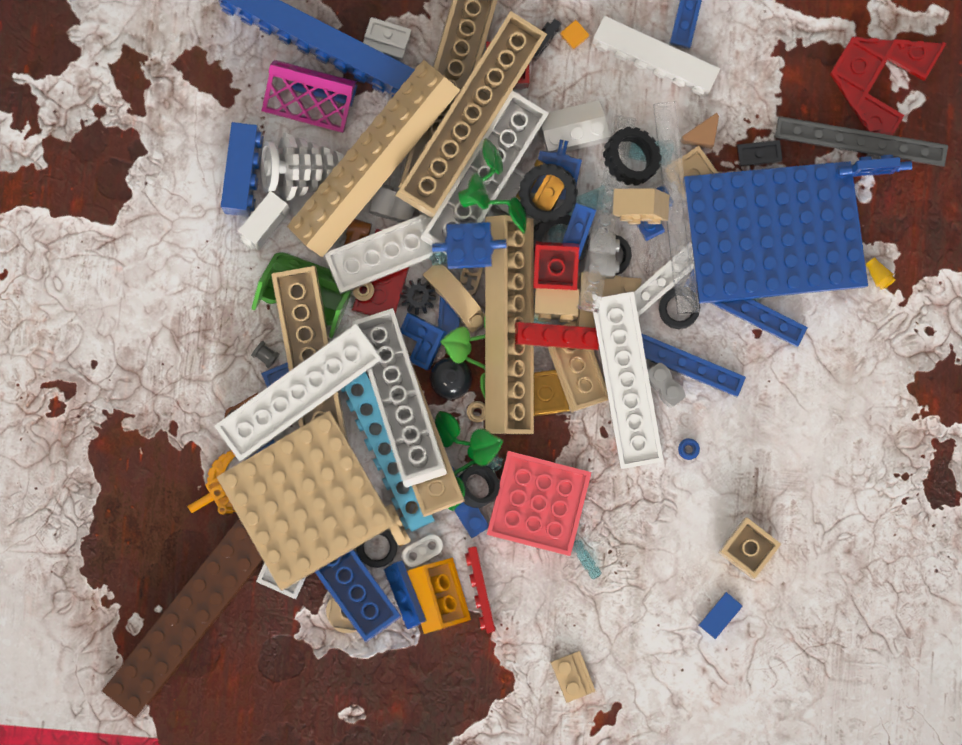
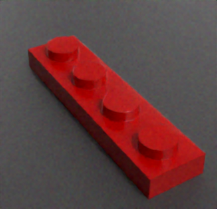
[515,322,599,350]
[465,546,495,633]

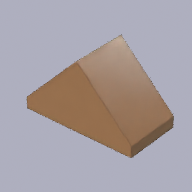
[680,113,719,149]

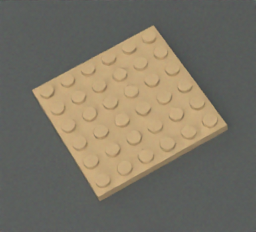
[217,411,395,591]

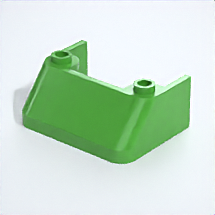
[251,252,353,338]

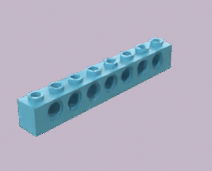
[341,371,435,532]

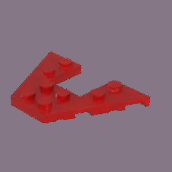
[830,37,947,136]

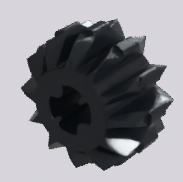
[400,278,436,315]

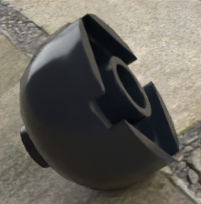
[430,357,473,400]

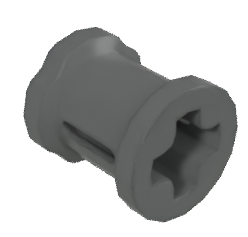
[251,341,280,369]

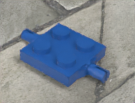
[531,139,582,210]
[838,155,912,177]
[432,222,507,269]

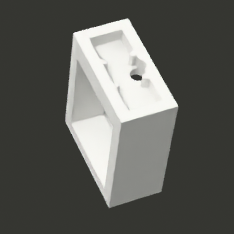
[238,191,290,251]

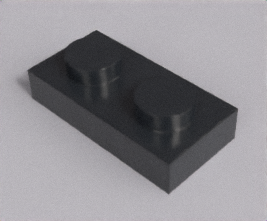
[532,18,561,62]
[737,140,782,167]

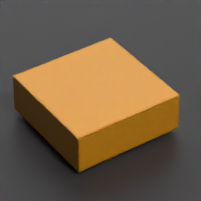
[560,20,590,50]

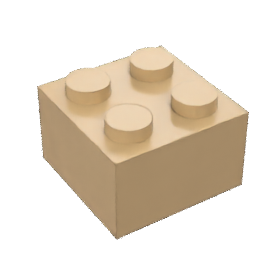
[613,188,670,224]
[534,288,579,324]
[718,517,781,579]

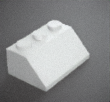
[540,100,611,152]

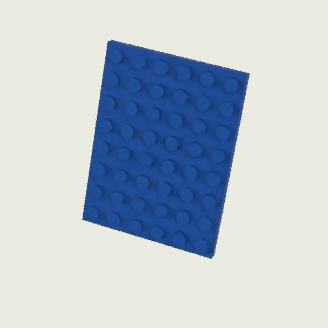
[682,161,868,304]

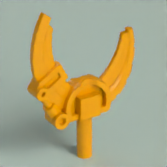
[187,450,236,515]

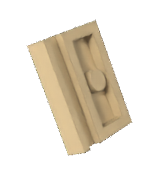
[550,651,596,703]

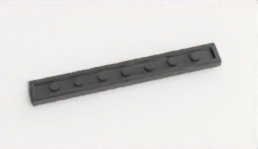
[775,116,948,167]

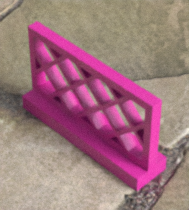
[261,60,356,133]

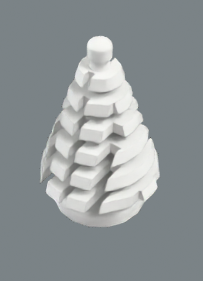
[260,133,344,202]

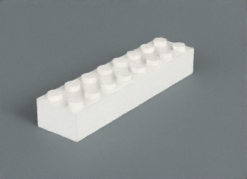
[421,90,549,255]
[352,308,447,487]

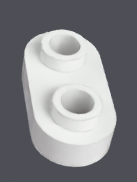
[402,535,443,567]

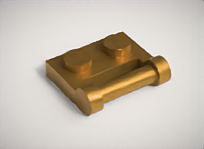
[515,159,565,211]

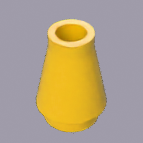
[865,257,895,290]

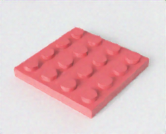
[487,451,592,556]

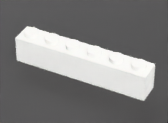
[593,16,720,96]

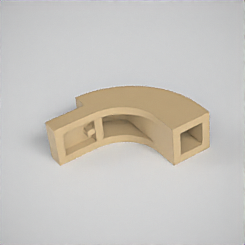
[422,261,485,333]

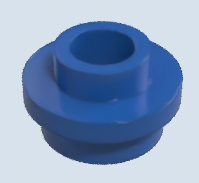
[678,438,700,460]

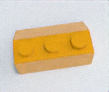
[407,557,471,634]

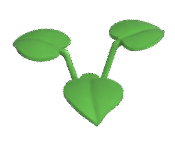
[441,317,485,398]

